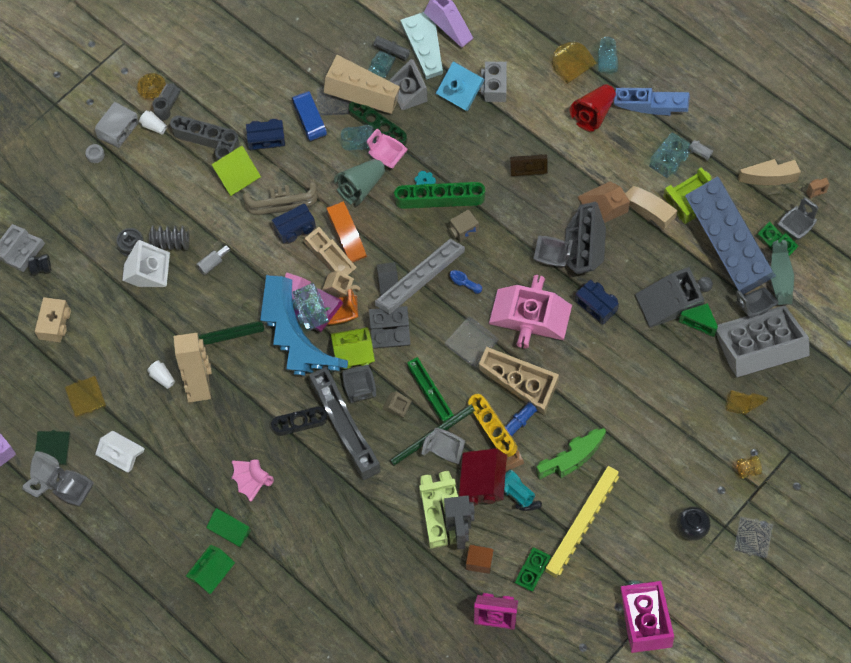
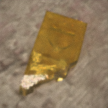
[726,390,768,415]

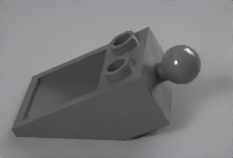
[635,267,713,328]

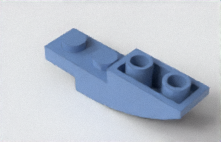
[614,88,690,115]

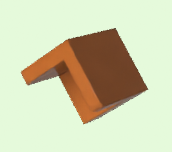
[466,545,493,574]

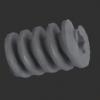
[149,225,190,250]

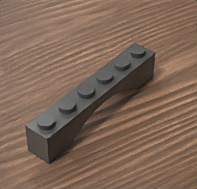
[309,367,381,481]

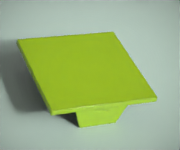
[211,146,261,196]

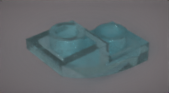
[368,51,395,79]

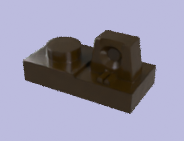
[510,154,548,176]

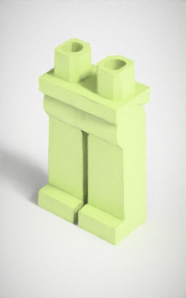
[419,471,458,549]

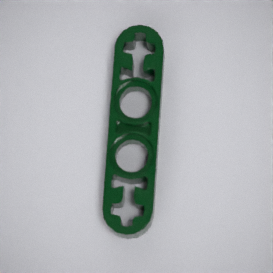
[349,102,407,146]

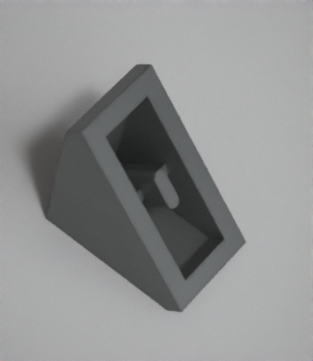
[377,262,398,295]

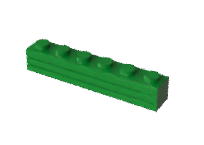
[407,357,454,424]

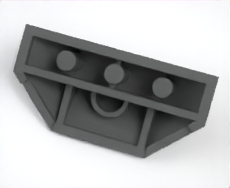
[565,202,606,274]

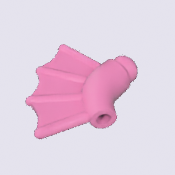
[231,460,274,502]

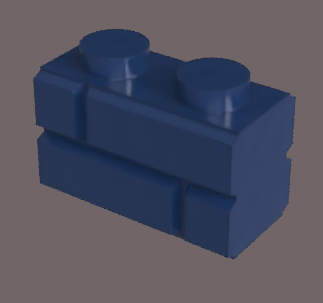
[246,119,286,150]
[271,203,316,244]
[575,280,619,325]

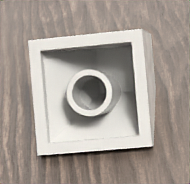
[122,240,170,287]

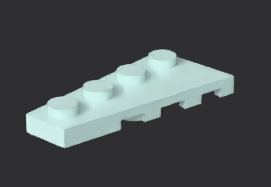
[400,12,443,80]

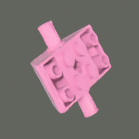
[489,275,572,348]

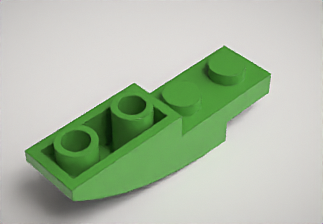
[536,428,606,480]

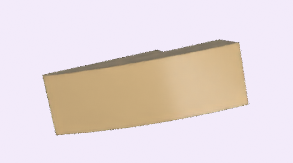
[738,159,801,185]
[625,186,677,230]
[303,227,357,275]

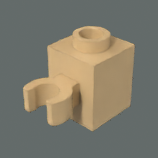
[322,270,361,298]

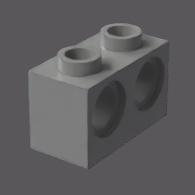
[481,62,507,102]

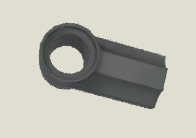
[152,83,181,121]

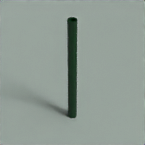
[390,404,475,466]

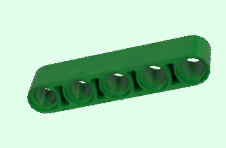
[394,182,485,209]

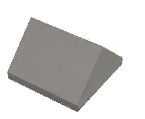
[389,59,427,110]

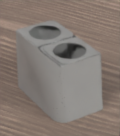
[95,102,139,148]

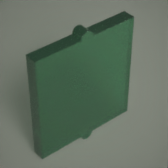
[35,430,70,465]

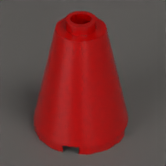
[570,84,616,132]

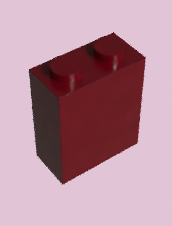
[459,448,507,506]

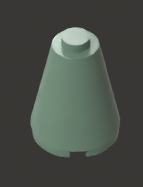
[334,159,385,206]

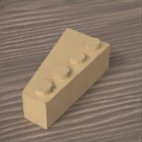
[479,347,559,415]

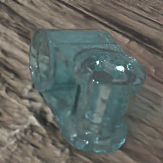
[598,37,618,72]
[341,125,376,151]

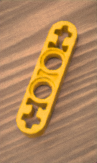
[468,394,517,457]

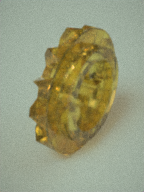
[137,73,166,100]

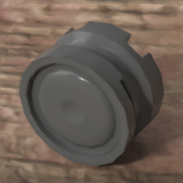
[117,228,144,257]

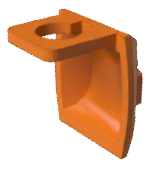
[327,289,358,325]

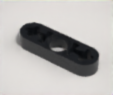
[271,406,327,436]

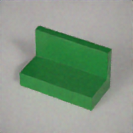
[186,545,235,594]

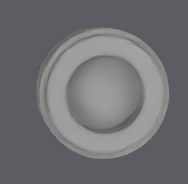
[85,144,105,163]

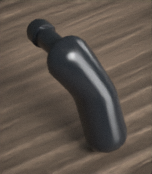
[515,500,542,511]

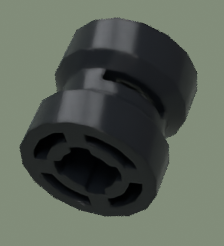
[28,254,51,275]

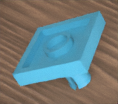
[436,61,485,111]

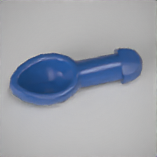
[449,270,482,294]

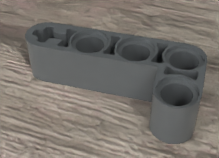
[170,116,240,161]

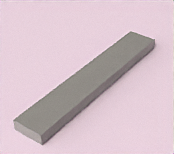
[375,239,465,314]

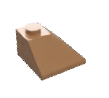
[578,181,630,223]

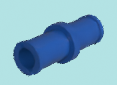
[505,402,537,436]

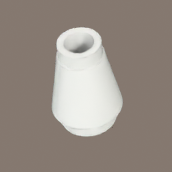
[139,110,167,135]
[147,360,175,389]

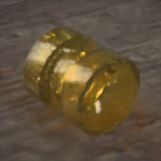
[737,455,762,479]

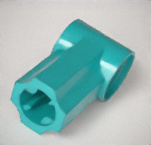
[504,470,535,508]

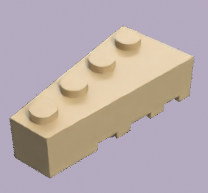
[323,55,400,114]
[173,333,212,402]

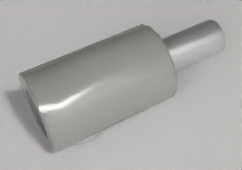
[196,246,230,275]

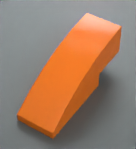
[327,201,367,263]

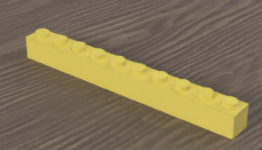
[545,466,619,578]

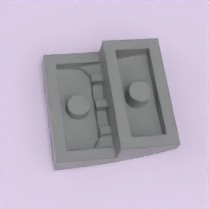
[0,224,45,272]

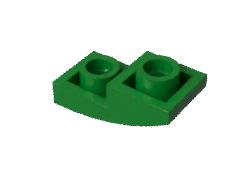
[755,221,799,256]
[515,547,552,592]

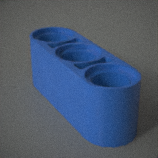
[292,91,327,141]

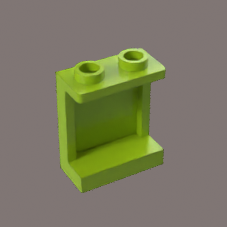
[663,167,712,224]

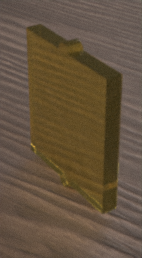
[65,376,106,417]

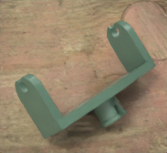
[771,240,794,305]

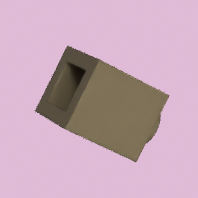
[449,209,479,242]

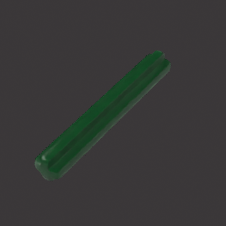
[198,321,264,345]

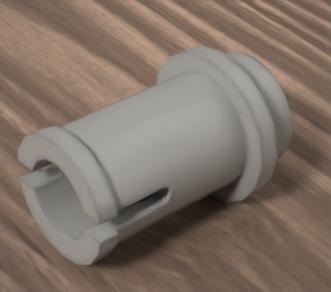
[689,140,713,161]

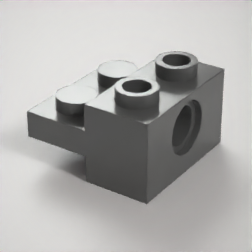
[369,306,411,348]
[444,496,475,550]

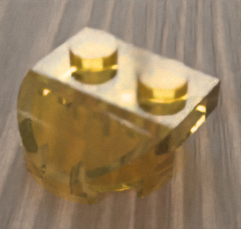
[552,42,597,84]

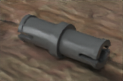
[373,36,410,61]

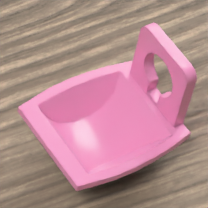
[367,129,408,169]

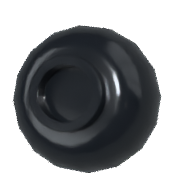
[676,507,711,541]

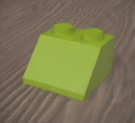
[331,327,375,369]

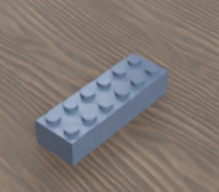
[685,177,776,295]

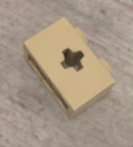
[35,297,71,342]

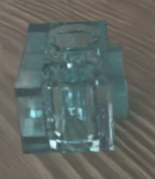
[649,132,690,178]
[292,283,329,330]

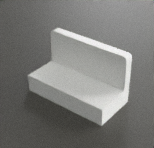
[95,431,145,472]

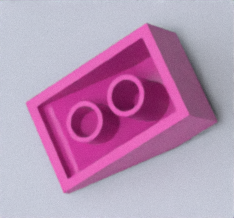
[621,581,674,653]
[474,593,518,630]

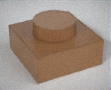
[806,178,830,199]
[506,448,524,472]

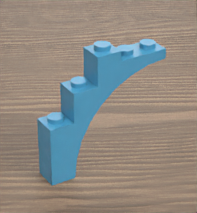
[260,275,348,376]

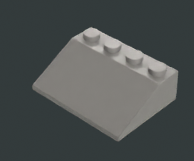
[716,305,810,377]

